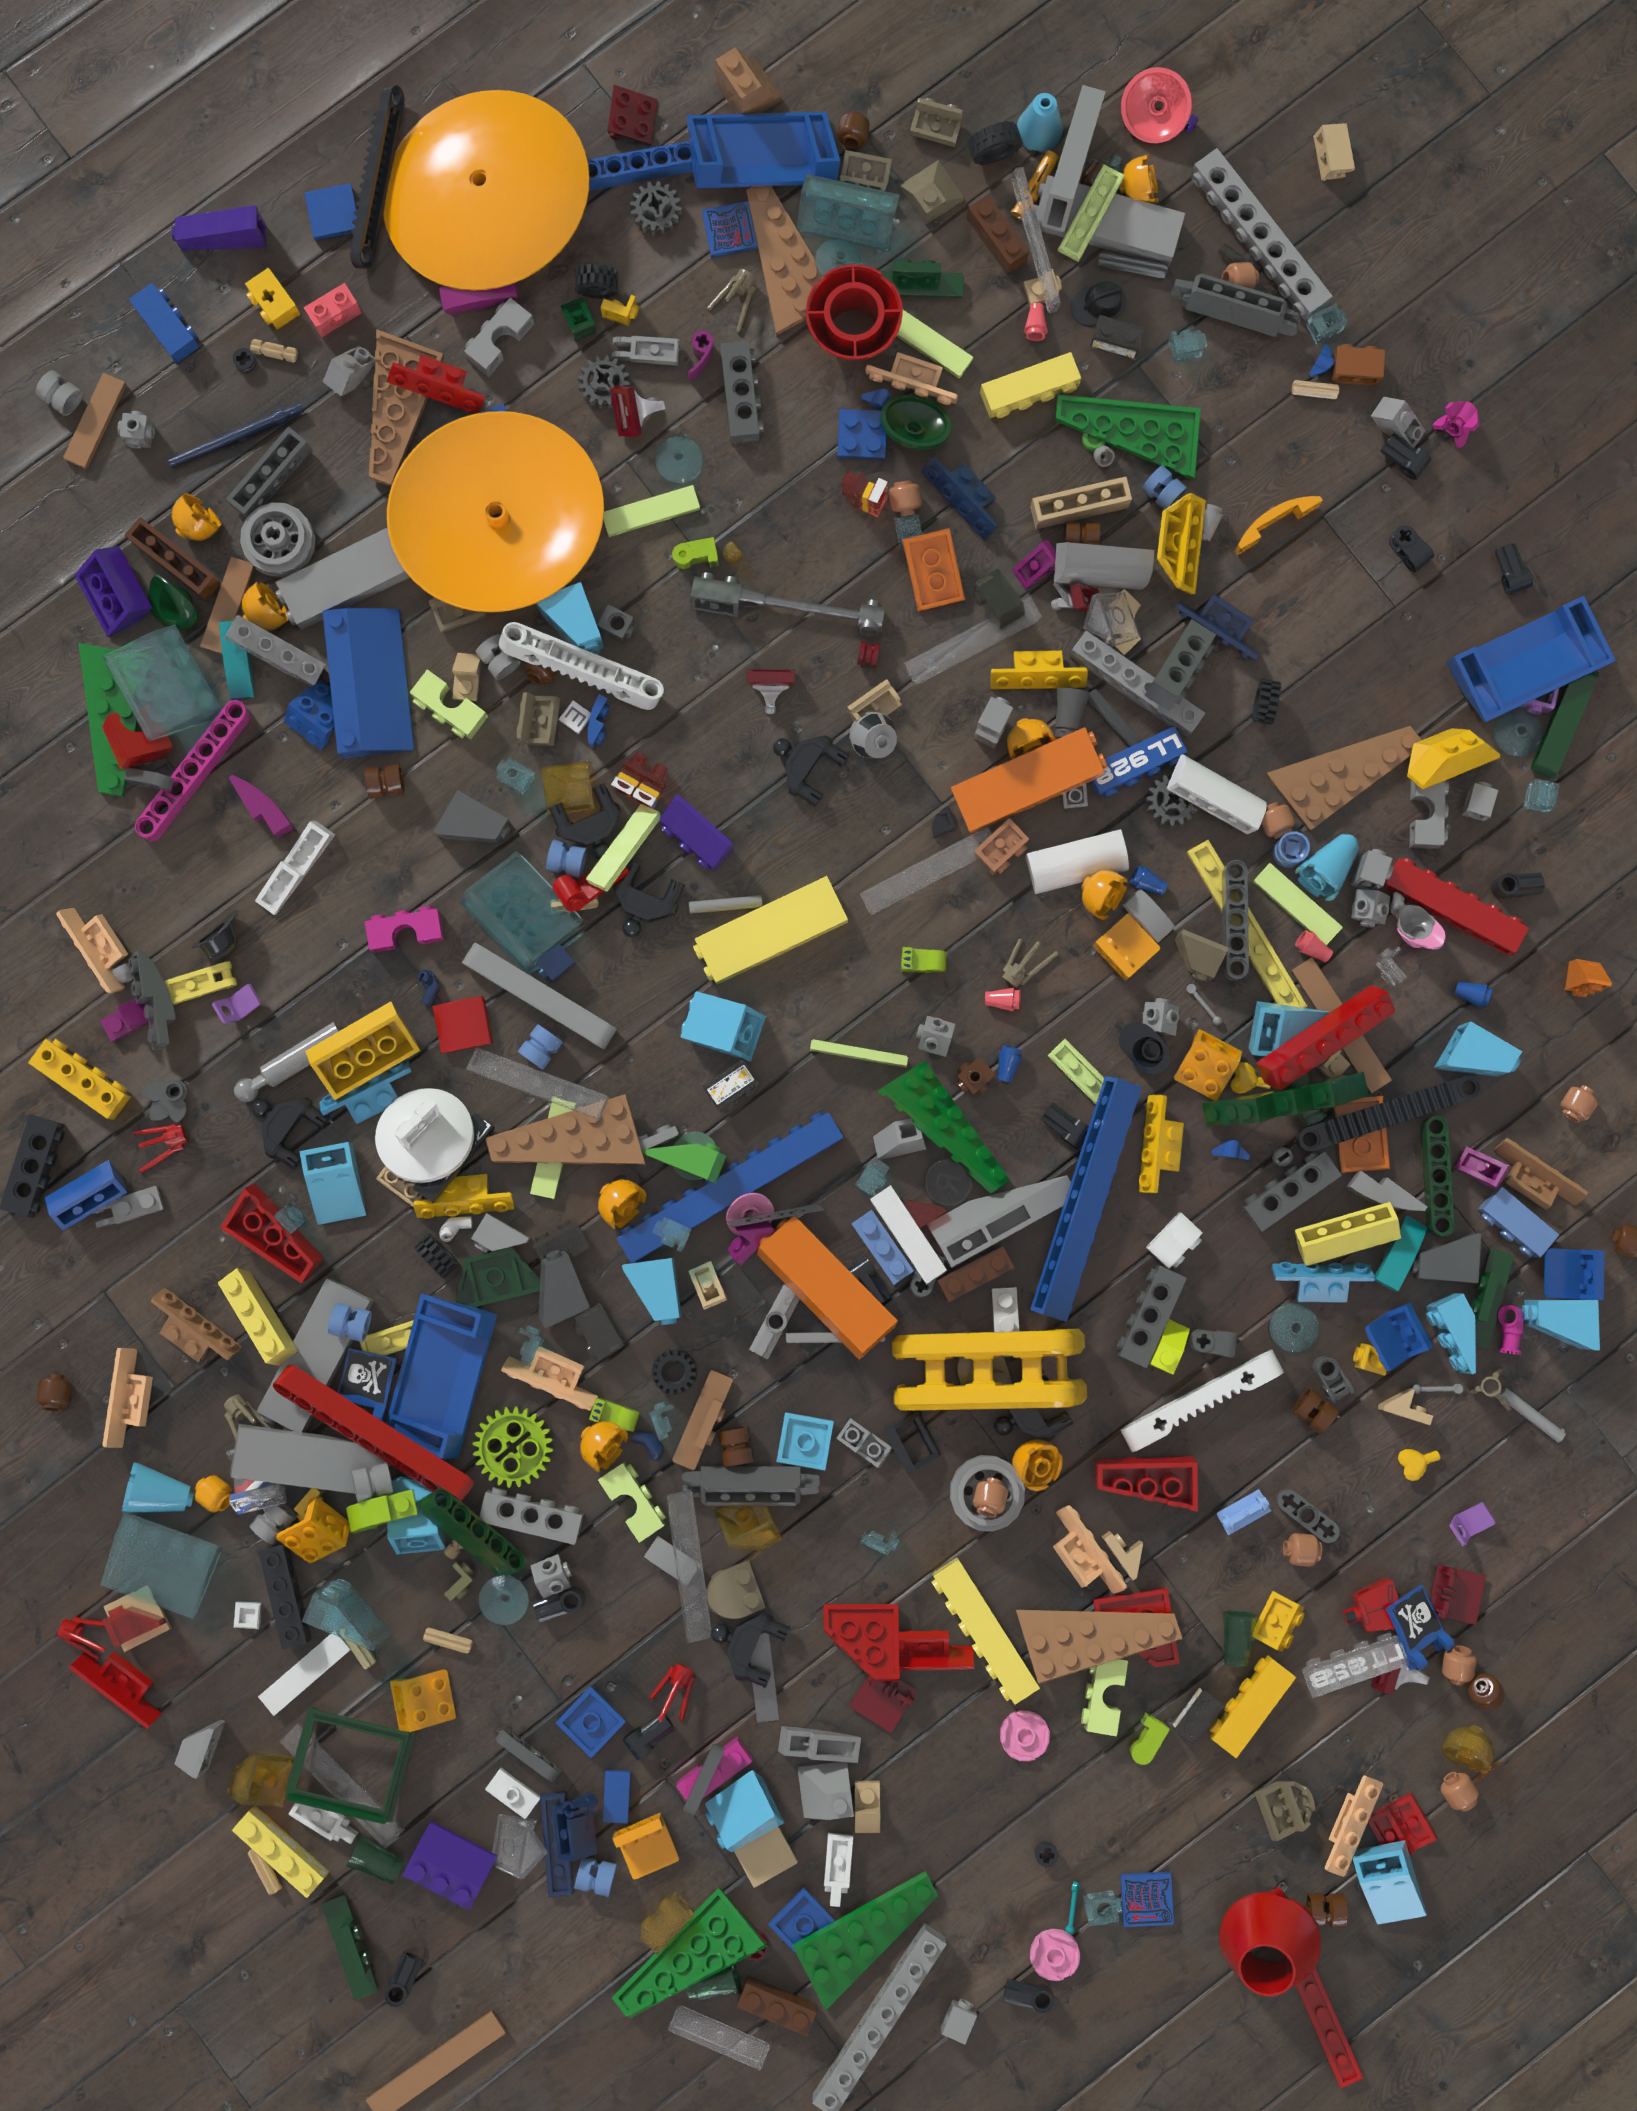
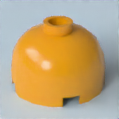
[1119,154,1159,204]
[171,493,221,541]
[242,582,289,631]
[1007,718,1056,760]
[1081,870,1128,920]
[598,1179,647,1229]
[580,1421,628,1472]
[1012,1439,1063,1491]

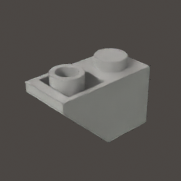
[323,346,376,396]
[1371,397,1426,448]
[873,1118,926,1161]

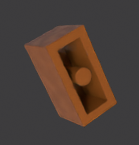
[1331,344,1385,386]

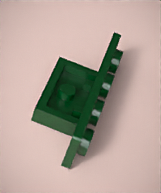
[880,259,964,298]
[1471,1249,1514,1349]
[322,1894,378,2000]

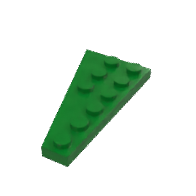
[1055,395,1201,481]
[78,643,152,797]
[877,1061,1010,1193]
[792,1871,938,2011]
[612,1888,768,2018]

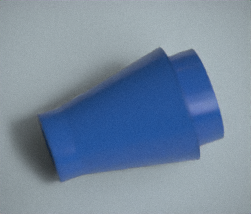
[1130,866,1168,896]
[1454,981,1493,1008]
[997,1045,1023,1082]

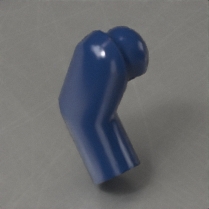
[418,970,440,1007]
[632,1430,664,1461]

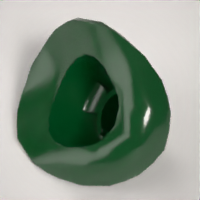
[148,574,197,630]

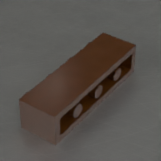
[124,517,221,601]

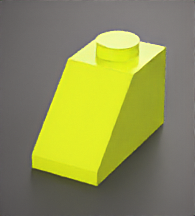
[1149,1319,1190,1374]

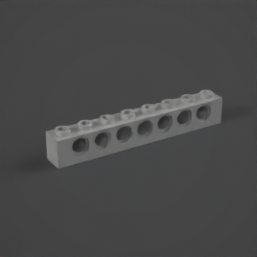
[1191,148,1333,322]
[812,1923,947,2111]

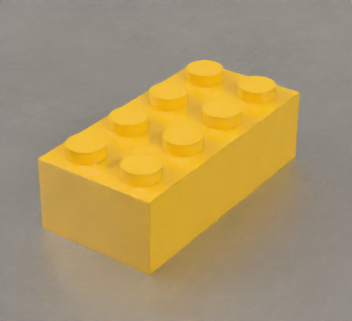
[305,1002,420,1100]

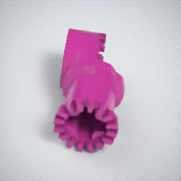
[1498,1305,1524,1355]

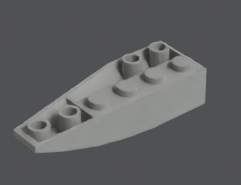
[926,1175,1071,1267]

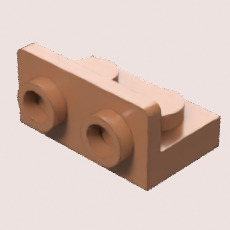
[974,818,1029,875]

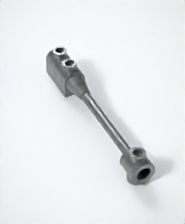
[690,572,885,637]

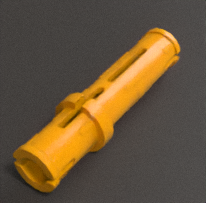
[1011,150,1060,220]

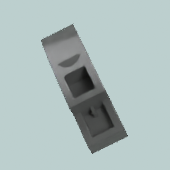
[128,950,176,1050]

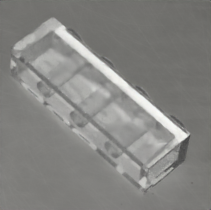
[1301,1632,1410,1698]

